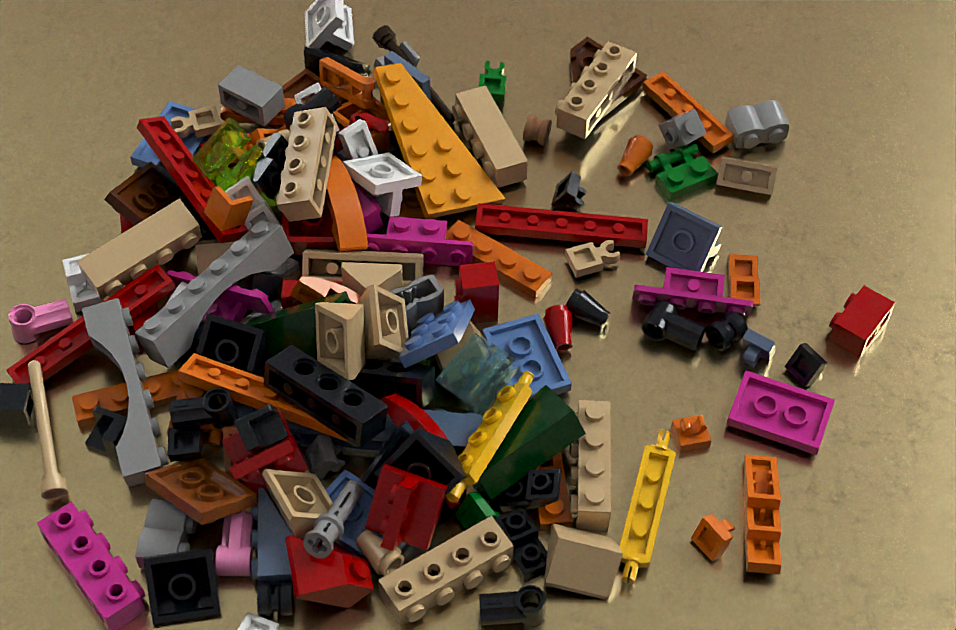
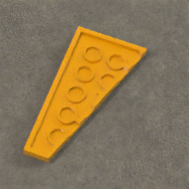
[373,63,506,219]

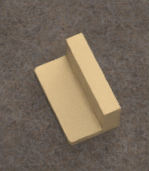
[716,156,777,195]

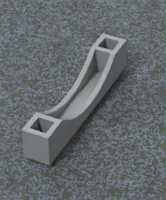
[135,219,294,368]
[82,298,169,487]

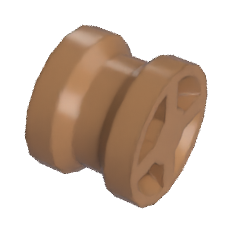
[523,114,552,146]

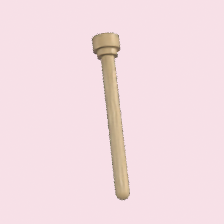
[28,360,68,500]

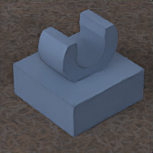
[742,328,775,368]

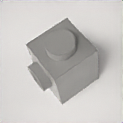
[658,109,707,150]

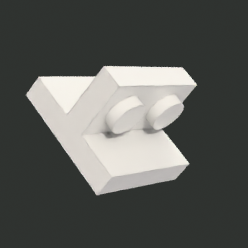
[305,0,354,51]
[343,152,422,217]

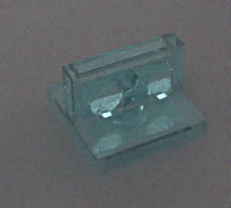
[436,333,519,415]

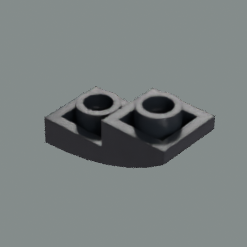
[253,133,289,199]
[499,468,561,512]
[494,507,548,582]

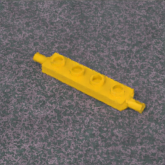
[446,371,535,503]
[619,430,676,584]

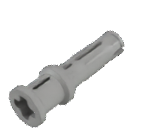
[303,480,364,558]

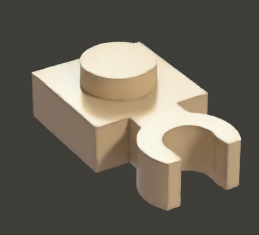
[170,105,223,139]
[565,240,620,278]

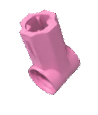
[8,299,73,344]
[216,510,254,576]

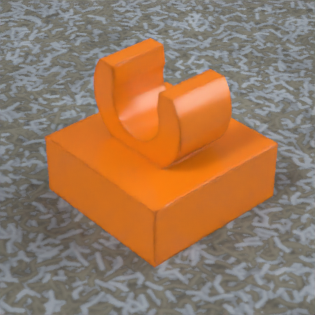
[671,415,712,452]
[691,513,735,562]

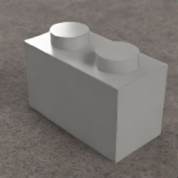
[218,65,285,126]

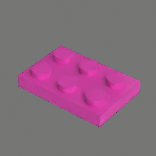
[726,370,835,455]

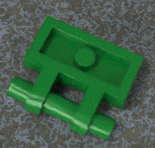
[646,143,718,200]

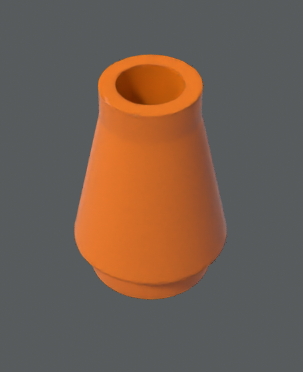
[617,135,653,176]

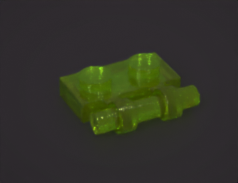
[192,117,263,191]

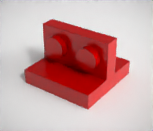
[221,411,310,495]
[365,464,447,552]

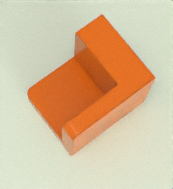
[204,186,254,232]

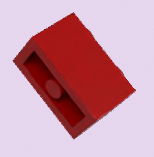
[454,261,499,324]
[829,285,895,358]

